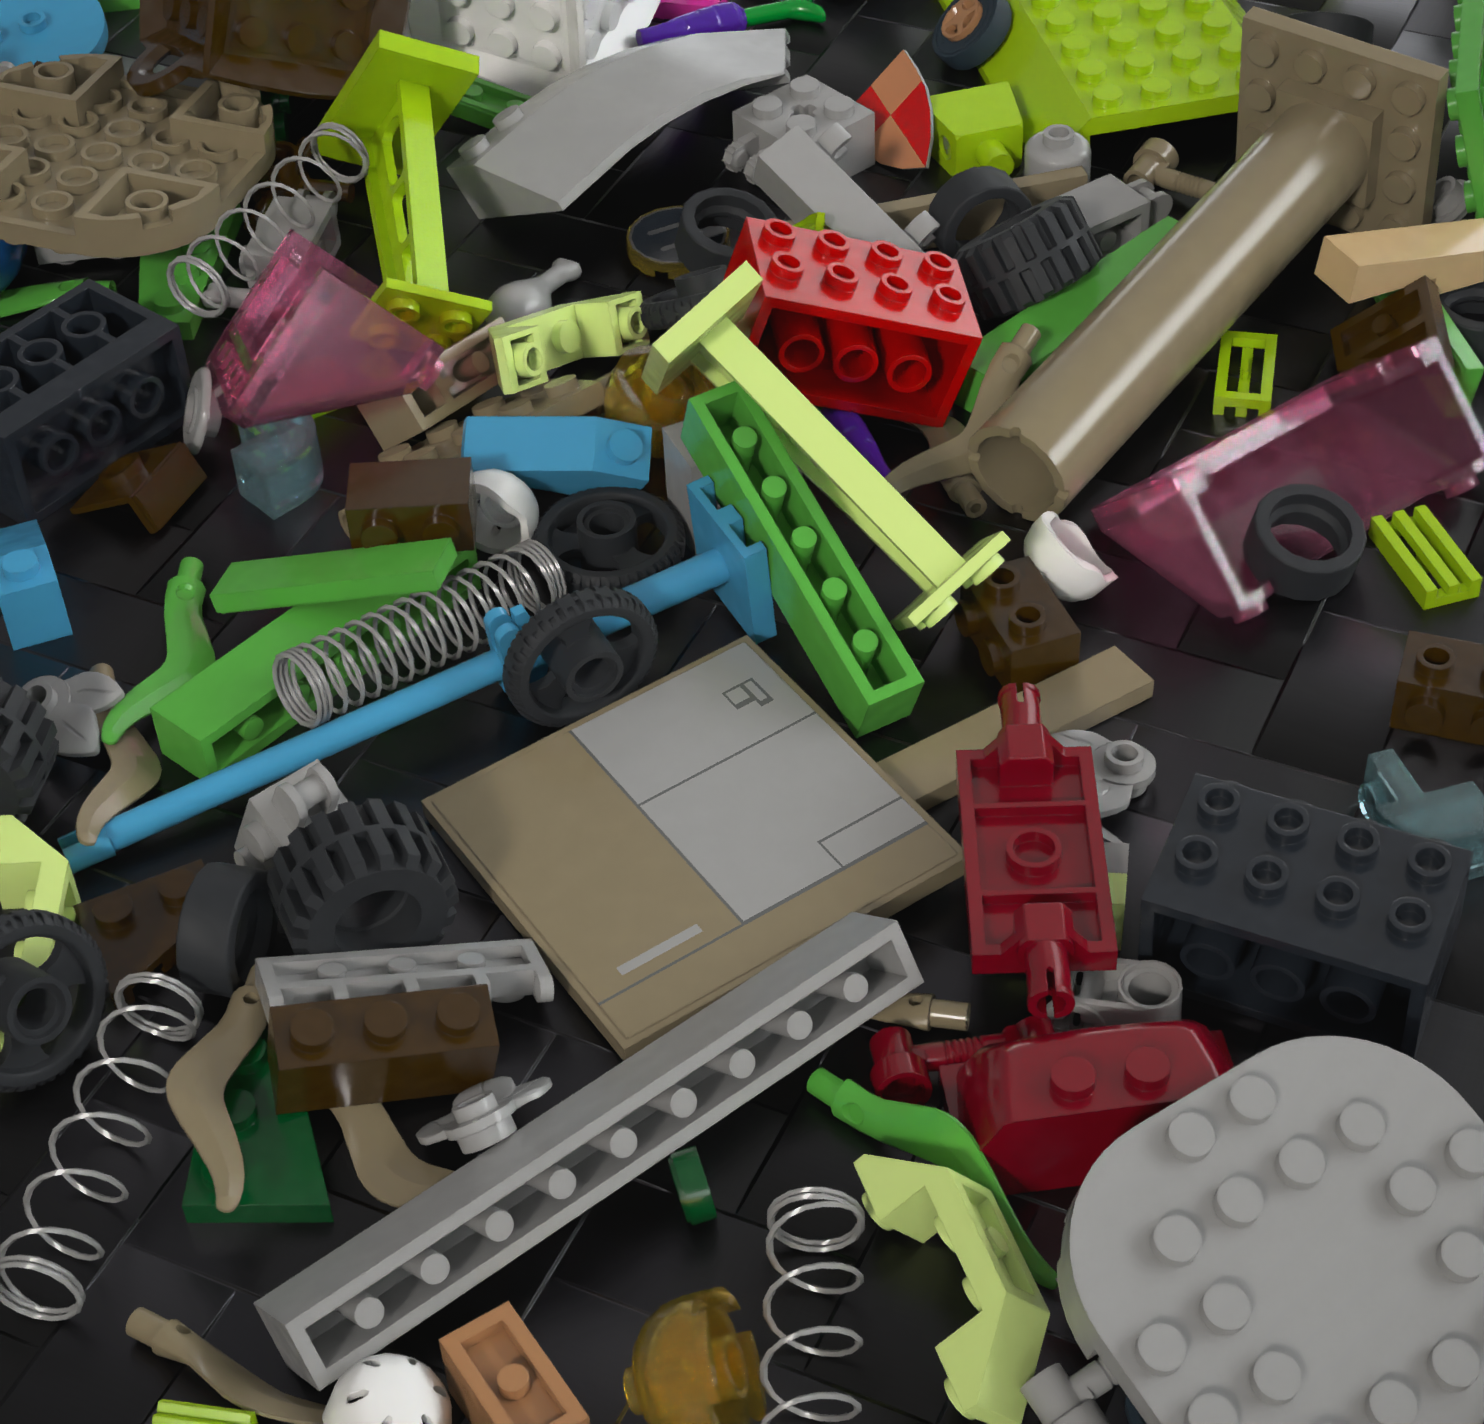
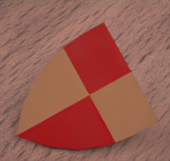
[856,49,934,170]

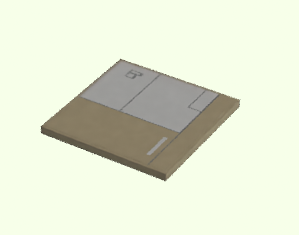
[421,635,964,1061]

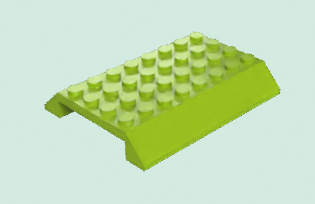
[938,0,1246,149]

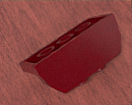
[938,1019,1234,1195]

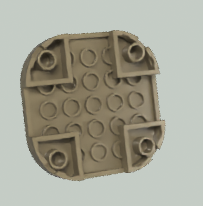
[0,54,276,258]

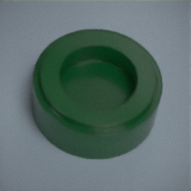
[667,1145,717,1226]

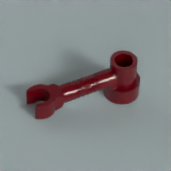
[869,1016,1055,1105]

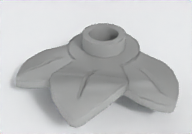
[22,671,125,757]
[1051,730,1156,818]
[416,1076,553,1154]

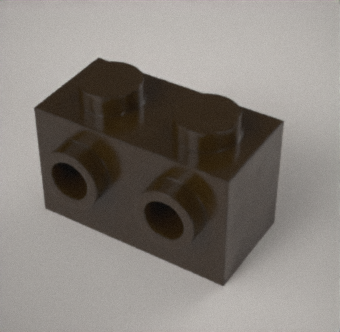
[345,457,478,551]
[954,556,1081,693]
[1389,630,1484,746]

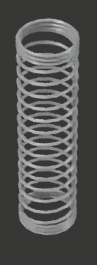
[272,539,567,729]

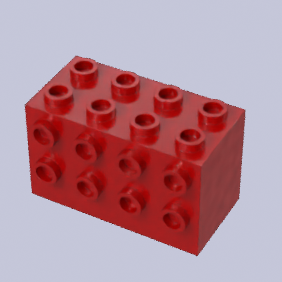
[722,217,983,428]

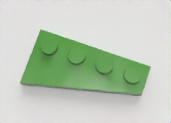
[139,203,243,340]

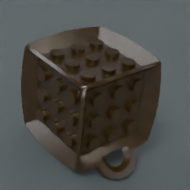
[127,0,411,100]

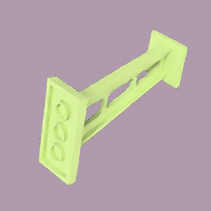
[641,260,1011,631]

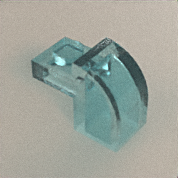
[231,395,324,520]
[1358,748,1484,880]

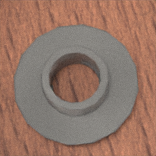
[183,367,223,456]

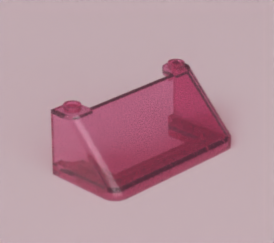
[204,228,445,429]
[1090,335,1484,624]

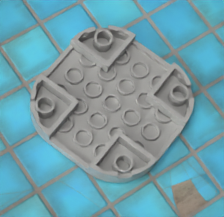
[1057,1036,1484,1424]

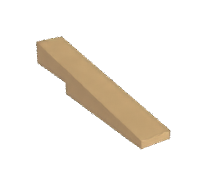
[1314,218,1484,304]

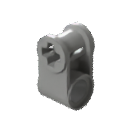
[1046,958,1183,1032]

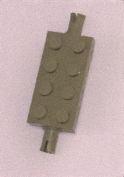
[338,367,637,538]

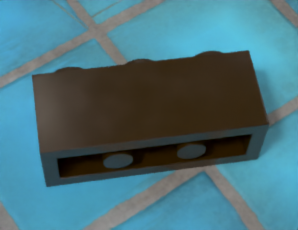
[267,984,500,1115]

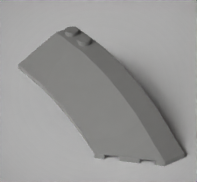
[446,28,790,219]

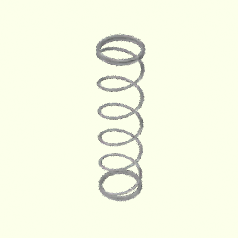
[166,122,370,318]
[0,971,204,1321]
[760,1186,865,1424]

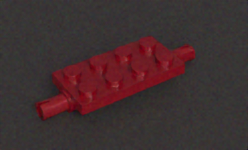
[956,683,1118,1019]

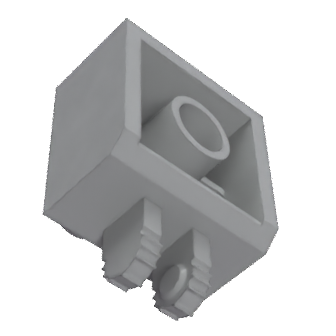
[722,74,875,186]

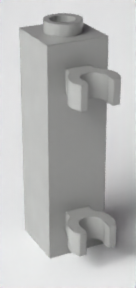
[753,122,940,253]

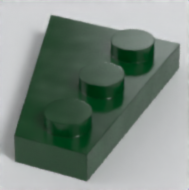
[182,1030,334,1223]

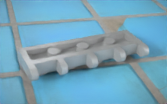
[255,938,554,1024]

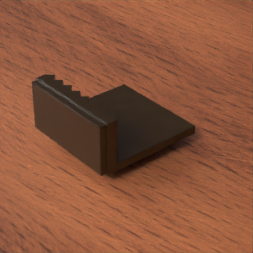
[69,442,207,534]

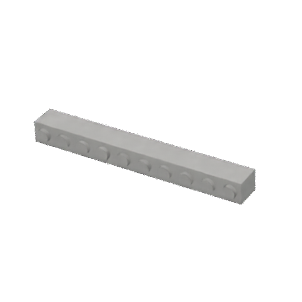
[253,912,924,1391]

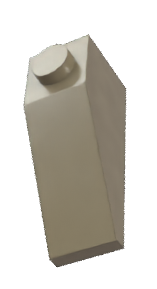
[355,316,505,451]

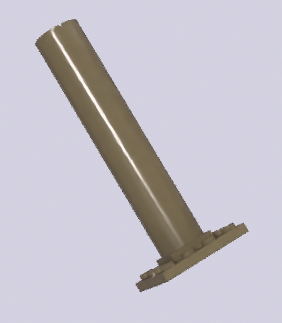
[968,6,1449,522]

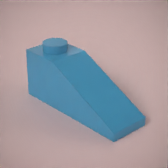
[461,416,652,495]
[0,519,73,651]

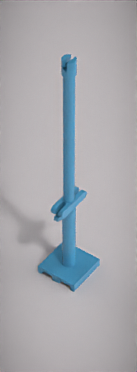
[57,475,777,874]

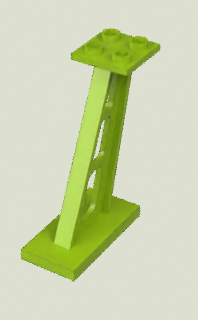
[311,29,492,358]

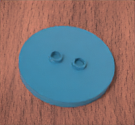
[0,0,108,66]

